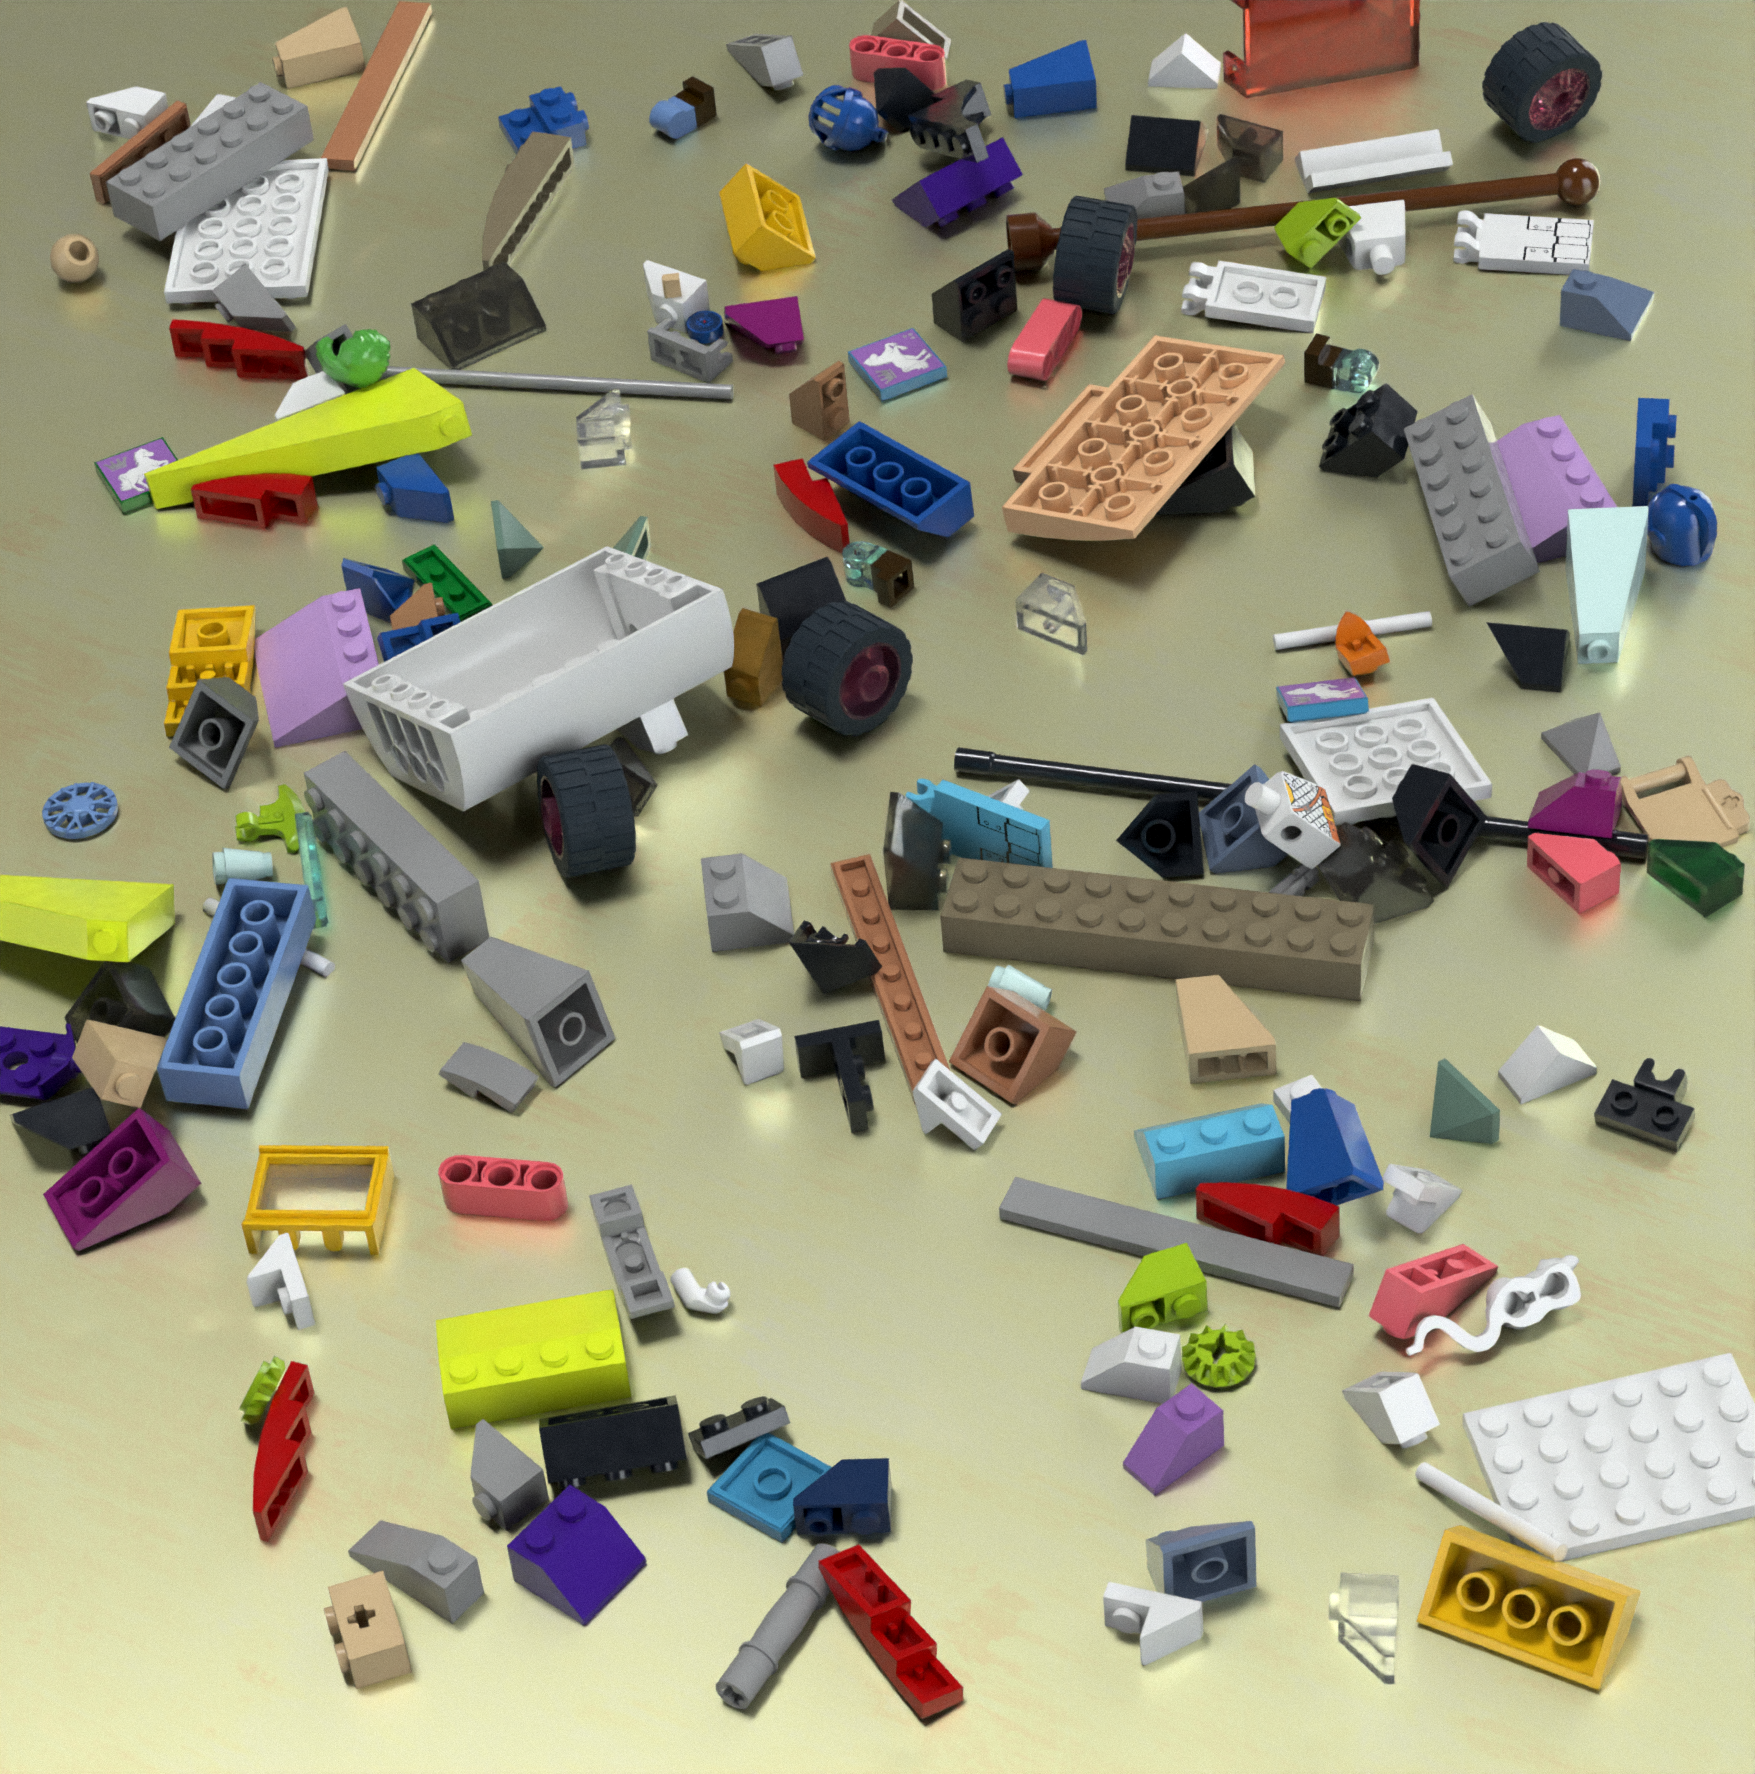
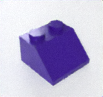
[507,1485,647,1626]

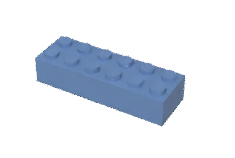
[157,878,316,1109]

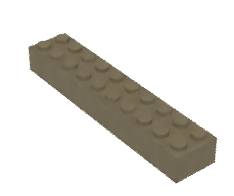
[940,857,1374,1001]

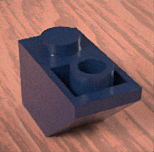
[793,1458,892,1536]

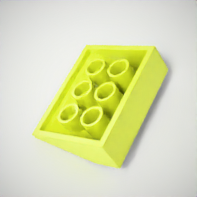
[436,1289,632,1429]

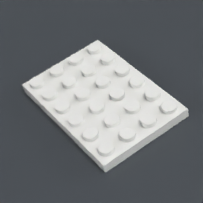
[164,158,329,304]
[1463,1353,1755,1562]

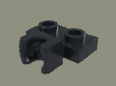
[1594,1058,1695,1152]

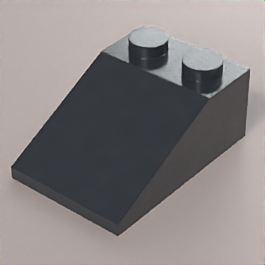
[1155,424,1255,515]

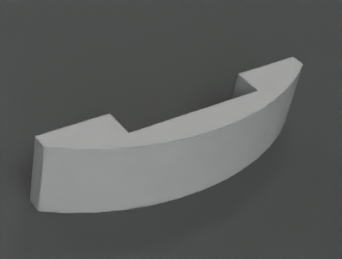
[589,1185,675,1319]

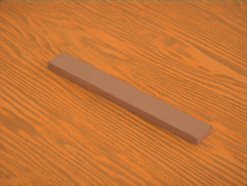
[321,1,432,171]
[830,854,950,1105]

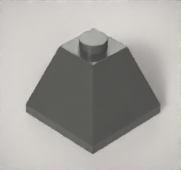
[169,677,259,789]

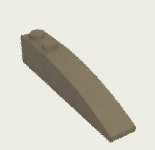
[482,131,575,290]

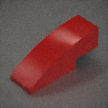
[773,458,851,555]
[191,473,318,528]
[1195,1182,1340,1257]

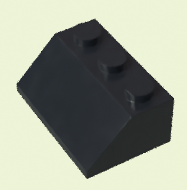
[539,1395,687,1489]

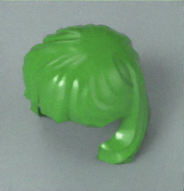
[316,329,391,388]

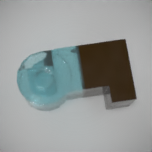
[1304,333,1380,393]
[842,541,915,608]

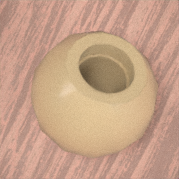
[50,234,99,283]

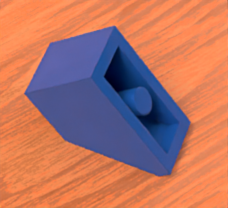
[375,453,454,523]

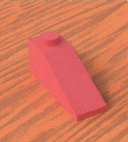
[1369,1244,1499,1340]

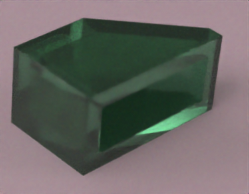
[1647,839,1745,918]

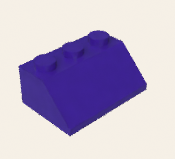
[892,137,1023,228]

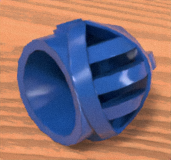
[808,85,889,151]
[1647,484,1717,566]

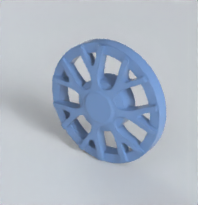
[42,782,118,839]

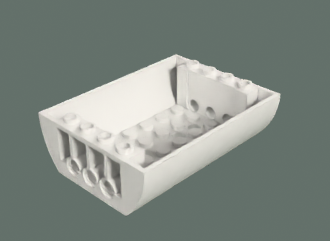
[343,546,734,812]

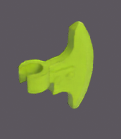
[235,784,307,853]

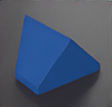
[341,558,415,623]

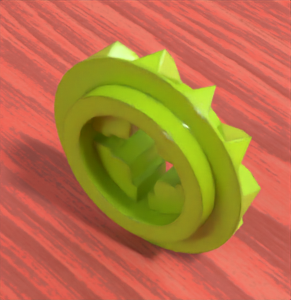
[1182,1324,1256,1387]
[239,1355,285,1425]

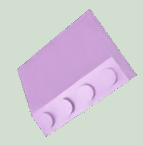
[1497,415,1617,563]
[254,588,379,748]

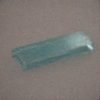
[295,812,328,929]

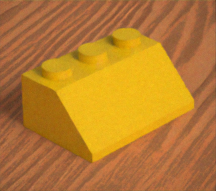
[719,163,816,271]

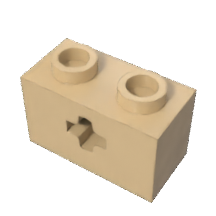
[323,1571,412,1689]

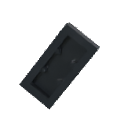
[794,1020,885,1133]

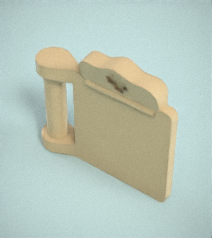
[1621,755,1750,864]

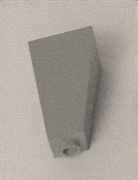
[461,937,615,1087]

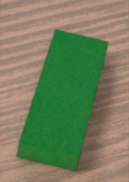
[402,544,493,622]

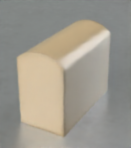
[662,273,682,298]

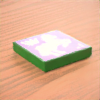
[94,437,178,513]

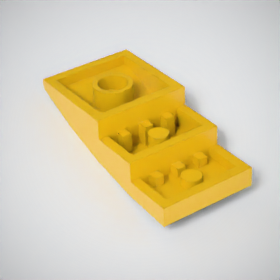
[164,605,256,737]

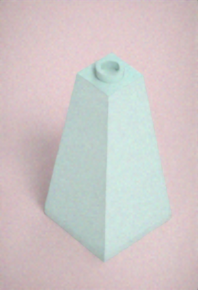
[1565,506,1649,664]

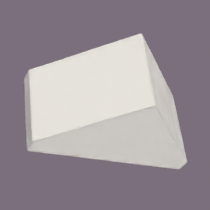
[1148,33,1221,89]
[1498,1025,1597,1105]

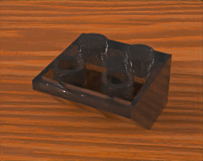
[1318,822,1434,924]

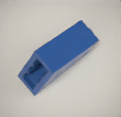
[1003,40,1097,118]
[1286,1088,1384,1206]

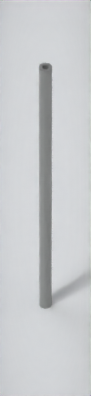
[380,366,734,399]

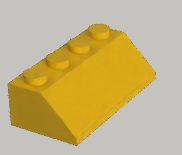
[1416,1525,1641,1690]

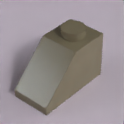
[871,0,951,61]

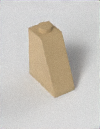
[272,7,365,89]
[1176,975,1276,1084]
[72,1019,167,1108]

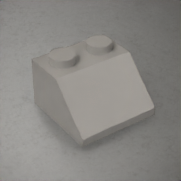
[701,853,794,952]

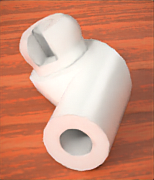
[670,1268,731,1314]

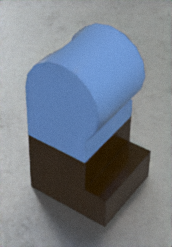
[649,76,717,139]

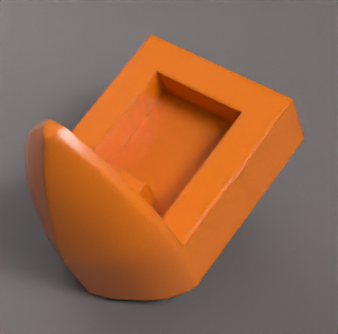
[1335,612,1390,676]

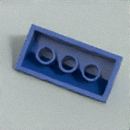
[807,421,974,537]

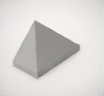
[1541,712,1621,776]

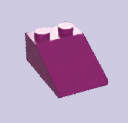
[43,1108,201,1251]

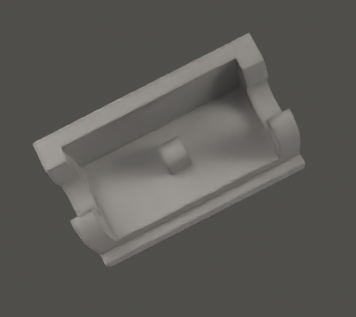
[647,318,733,383]

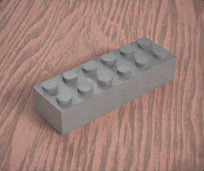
[106,82,314,241]
[1404,394,1540,606]
[304,751,489,963]

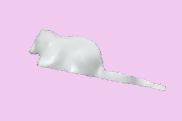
[1405,1255,1581,1356]

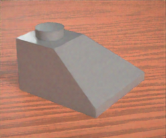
[1104,171,1185,219]

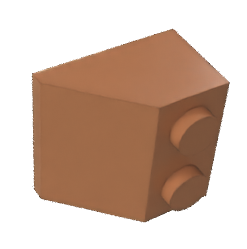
[949,986,1077,1104]

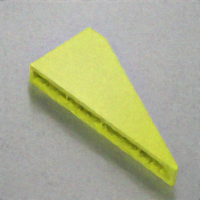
[144,368,472,509]
[0,875,175,962]

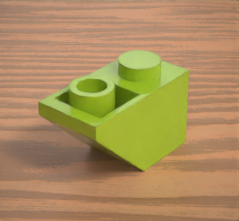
[1274,197,1361,269]
[1118,1243,1208,1334]

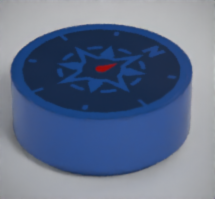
[686,311,724,344]

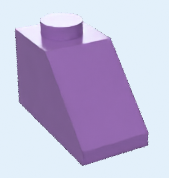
[1123,1383,1224,1496]

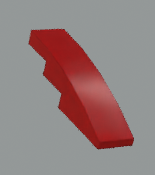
[169,319,310,380]
[252,1361,315,1542]
[818,1544,964,1719]

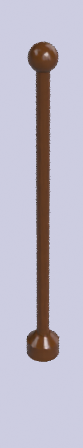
[1006,158,1601,273]

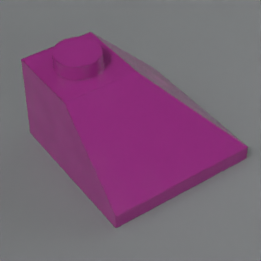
[724,296,804,354]
[1528,769,1622,838]

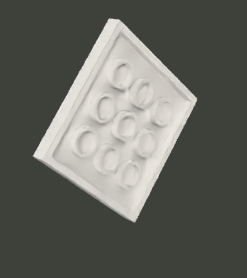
[1280,698,1492,826]

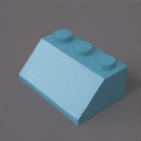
[1134,1103,1285,1200]

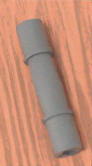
[715,1543,840,1709]

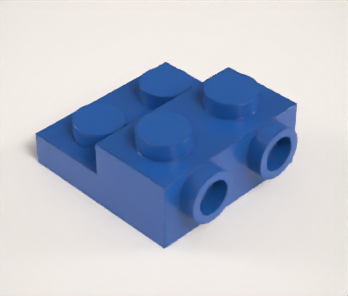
[498,86,589,155]
[1632,398,1677,507]

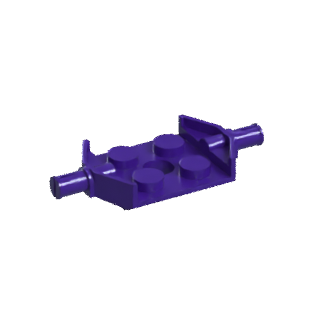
[0,1024,83,1100]

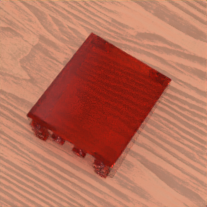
[1223,0,1421,98]

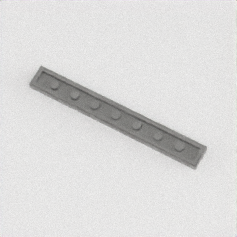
[999,1177,1354,1307]

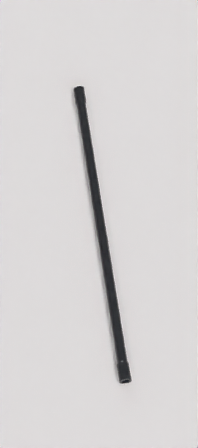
[954,747,1649,859]

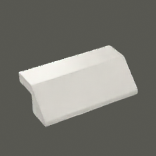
[1295,129,1453,193]

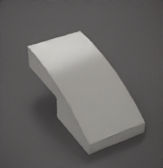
[438,1042,539,1113]

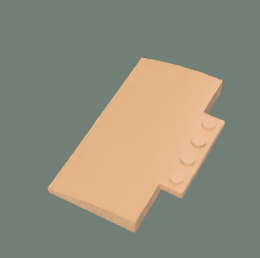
[1002,335,1285,541]

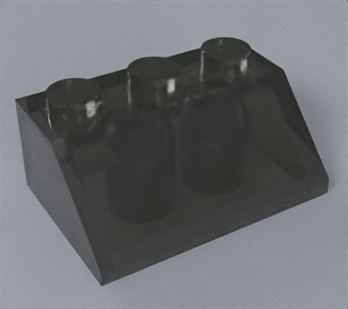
[411,261,546,370]

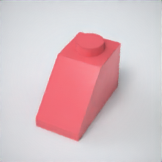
[1527,833,1621,914]

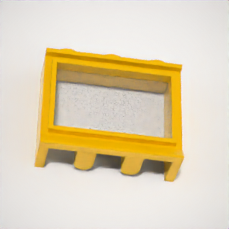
[241,1145,395,1255]

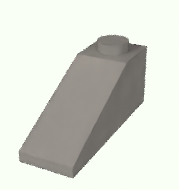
[726,34,804,90]
[348,1520,484,1624]

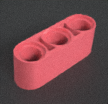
[849,35,947,91]
[1007,298,1082,381]
[438,1155,568,1221]

